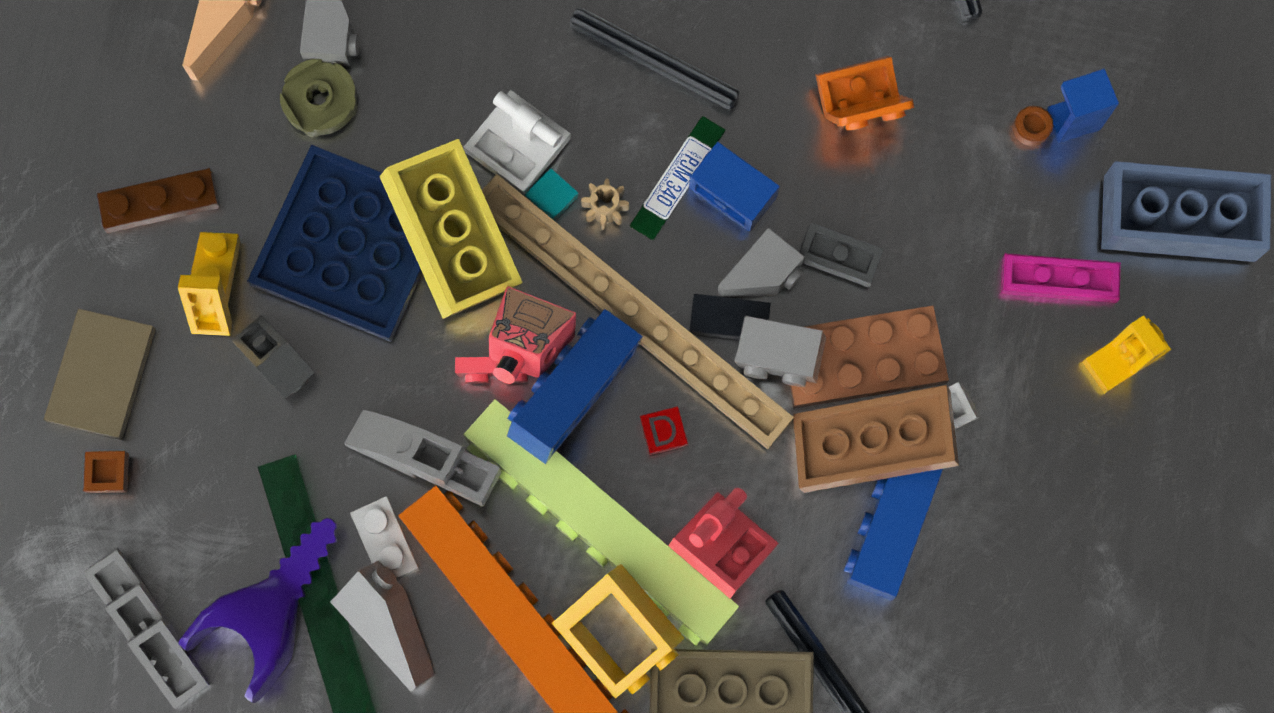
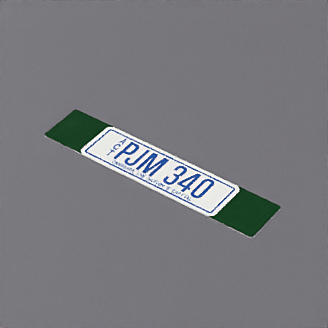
[630,116,725,240]

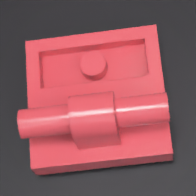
[668,488,779,598]

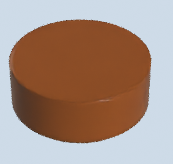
[1013,106,1053,146]

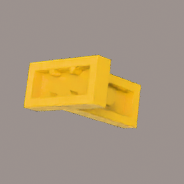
[178,232,241,336]
[1082,315,1172,394]

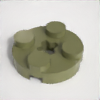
[280,59,358,137]

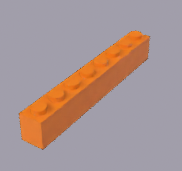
[398,486,629,713]

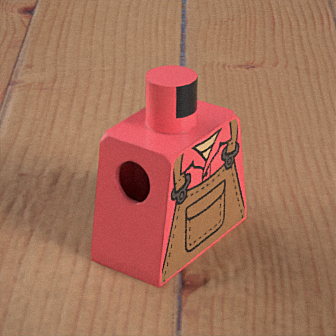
[489,286,576,384]

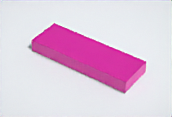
[1001,253,1121,303]

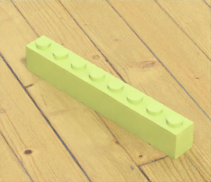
[463,399,739,647]

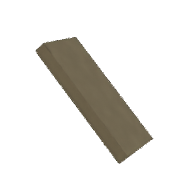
[649,649,814,713]

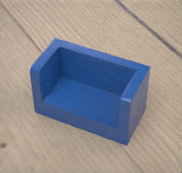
[1046,69,1119,144]
[689,142,780,232]

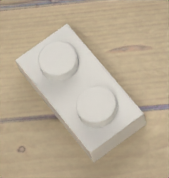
[350,496,420,580]

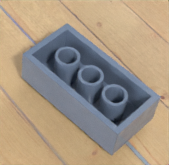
[1101,161,1271,262]

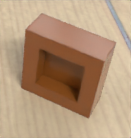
[83,451,129,493]

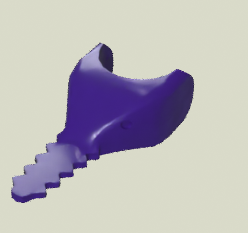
[178,518,337,703]

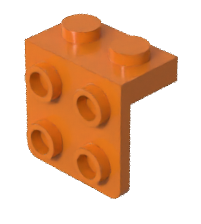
[815,56,914,130]

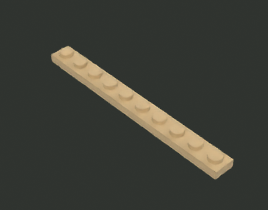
[482,174,794,450]

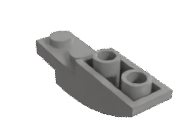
[344,410,502,507]

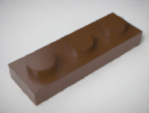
[97,168,220,234]

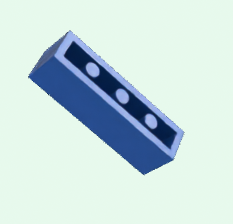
[507,309,643,464]
[843,469,943,601]

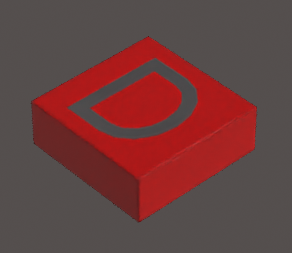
[640,406,688,456]

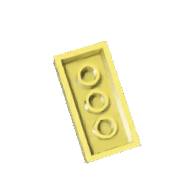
[379,139,523,319]

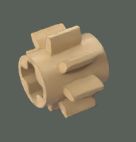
[581,179,629,230]

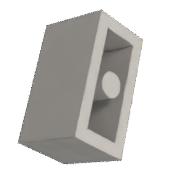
[735,316,826,387]

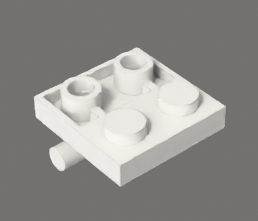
[463,90,571,196]

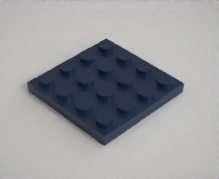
[247,145,422,342]

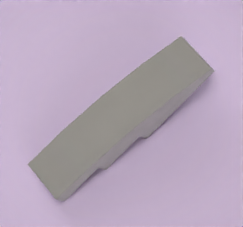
[83,548,209,709]

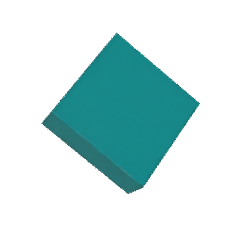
[525,168,579,221]

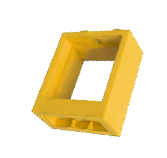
[552,564,685,699]

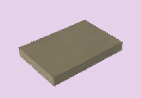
[43,309,156,440]

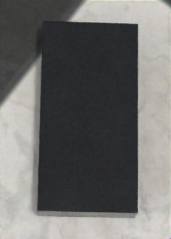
[689,294,771,340]

